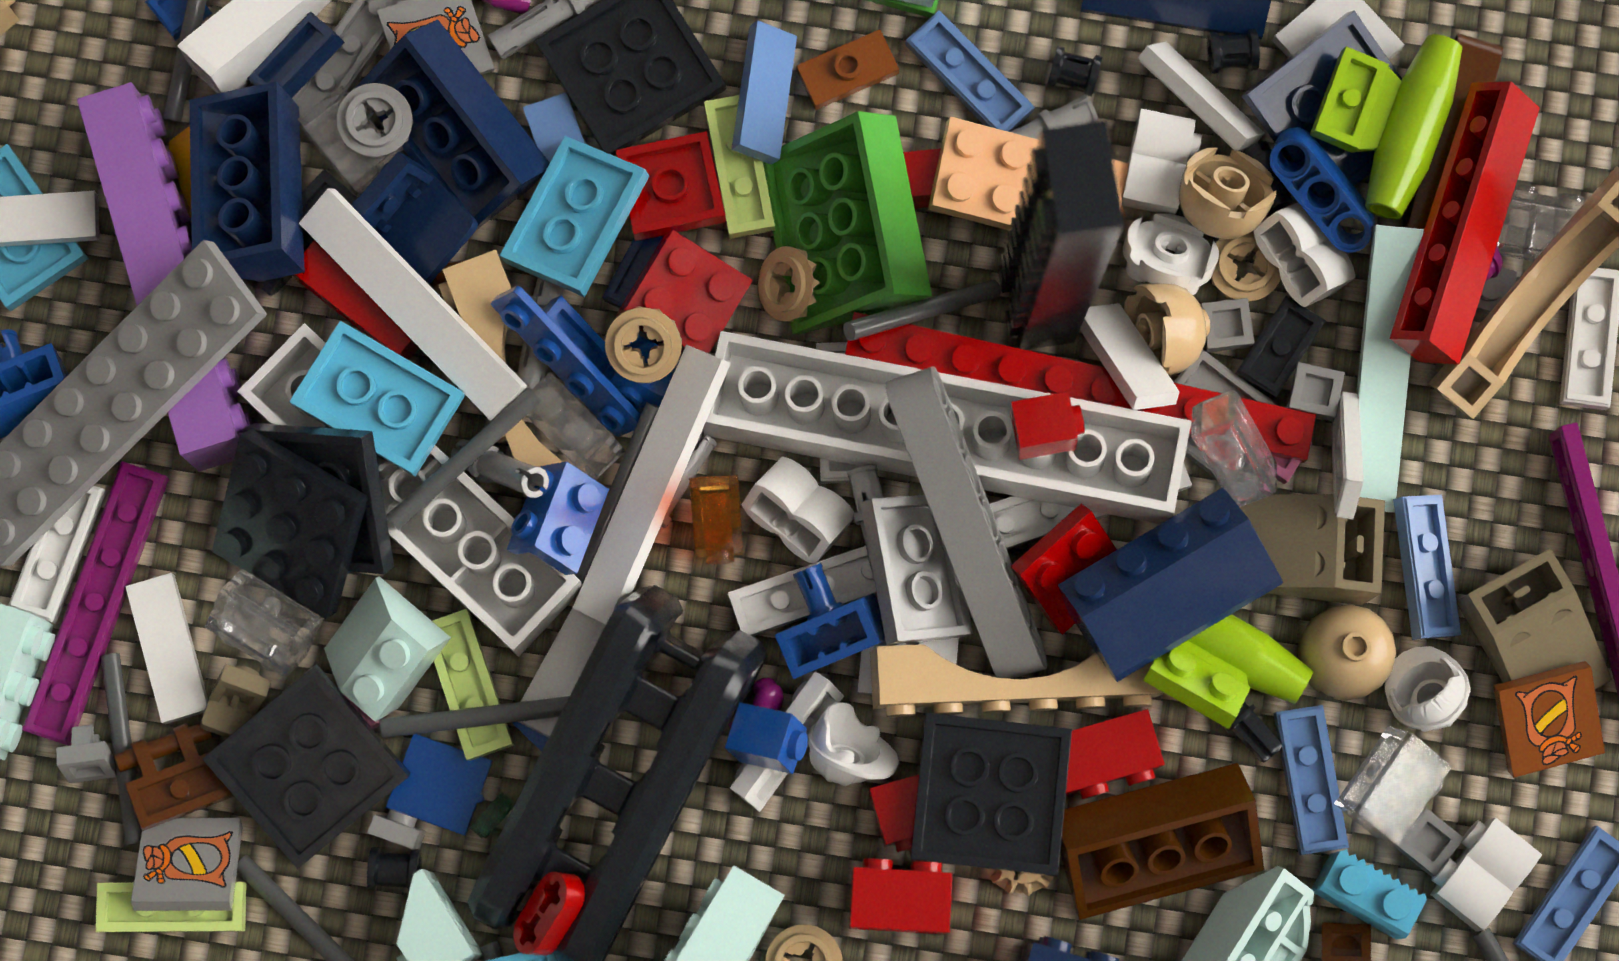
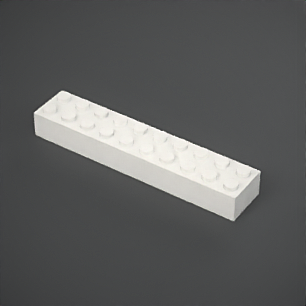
[703,331,1191,524]

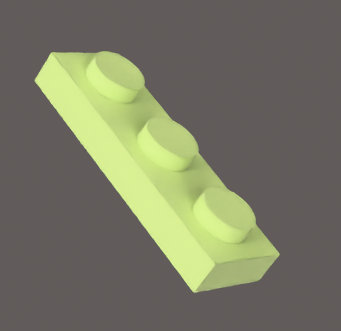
[704,95,775,239]
[432,609,514,761]
[96,882,246,932]

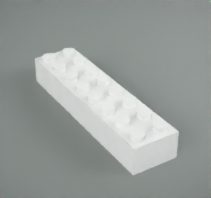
[237,323,583,657]

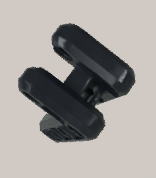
[467,585,767,961]

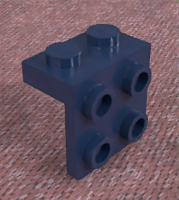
[351,151,478,284]

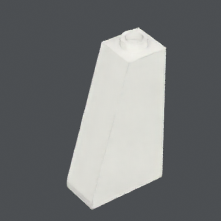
[177,0,331,94]

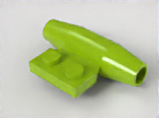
[1310,34,1462,220]
[1143,614,1314,729]

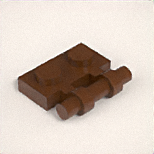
[113,723,234,831]

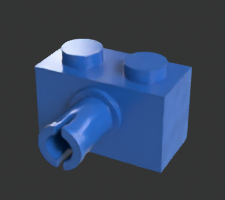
[0,329,69,439]
[775,563,885,679]

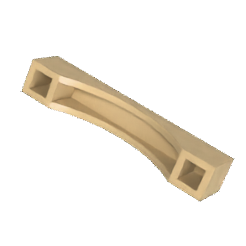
[1428,166,1619,419]
[439,249,563,506]
[870,644,1165,717]

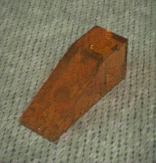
[689,475,744,564]

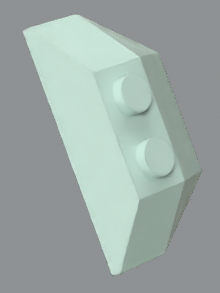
[1182,866,1314,961]

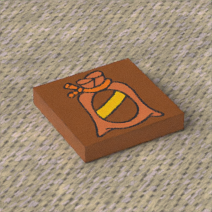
[1493,661,1605,778]

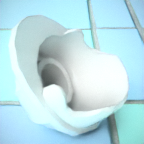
[1385,646,1471,732]
[808,702,899,786]

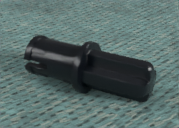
[1224,702,1282,762]

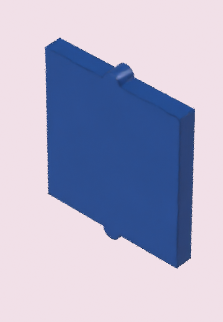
[386,734,493,836]

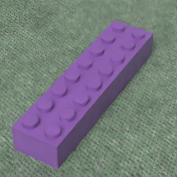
[77,82,253,472]

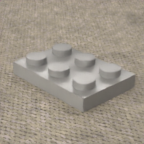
[860,495,973,645]

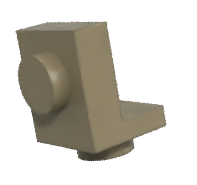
[200,664,272,738]

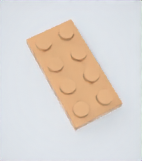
[928,117,1129,230]

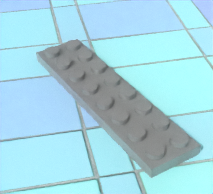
[0,240,267,566]

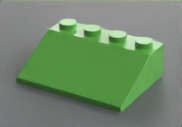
[763,111,932,335]

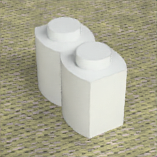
[1121,109,1202,215]
[1253,203,1355,307]
[741,456,854,564]
[1430,817,1542,932]

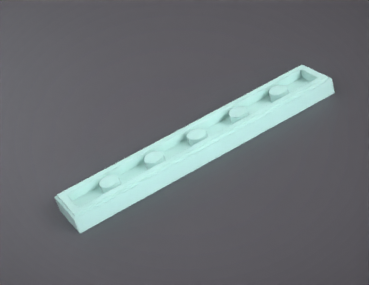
[1356,225,1424,513]

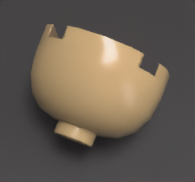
[1179,148,1276,239]
[1124,283,1210,376]
[1297,604,1396,701]

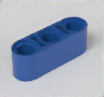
[1269,127,1375,253]

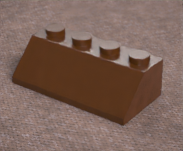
[1060,763,1264,920]

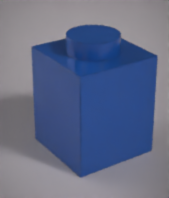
[725,702,808,774]

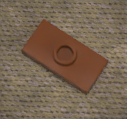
[796,29,899,111]

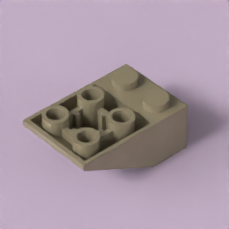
[1230,494,1385,605]
[1457,548,1612,689]

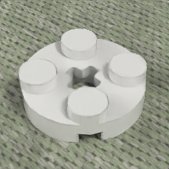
[1123,213,1219,295]

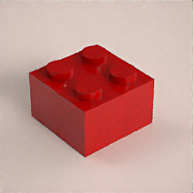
[616,230,753,356]
[849,858,953,935]

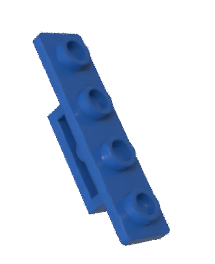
[491,286,641,437]

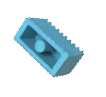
[1311,849,1427,939]

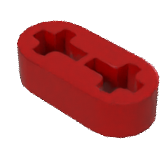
[513,872,585,956]

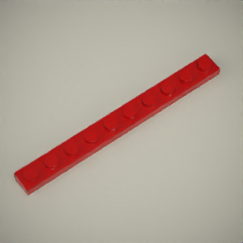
[844,312,1316,463]

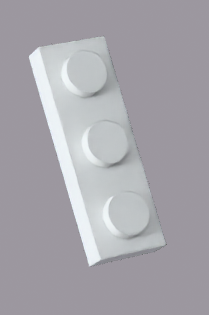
[730,671,844,812]

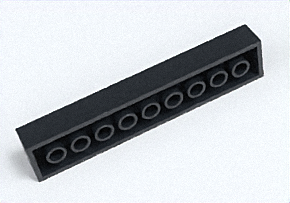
[998,120,1124,350]

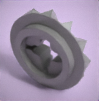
[337,83,413,159]

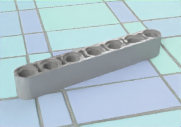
[886,366,1047,679]

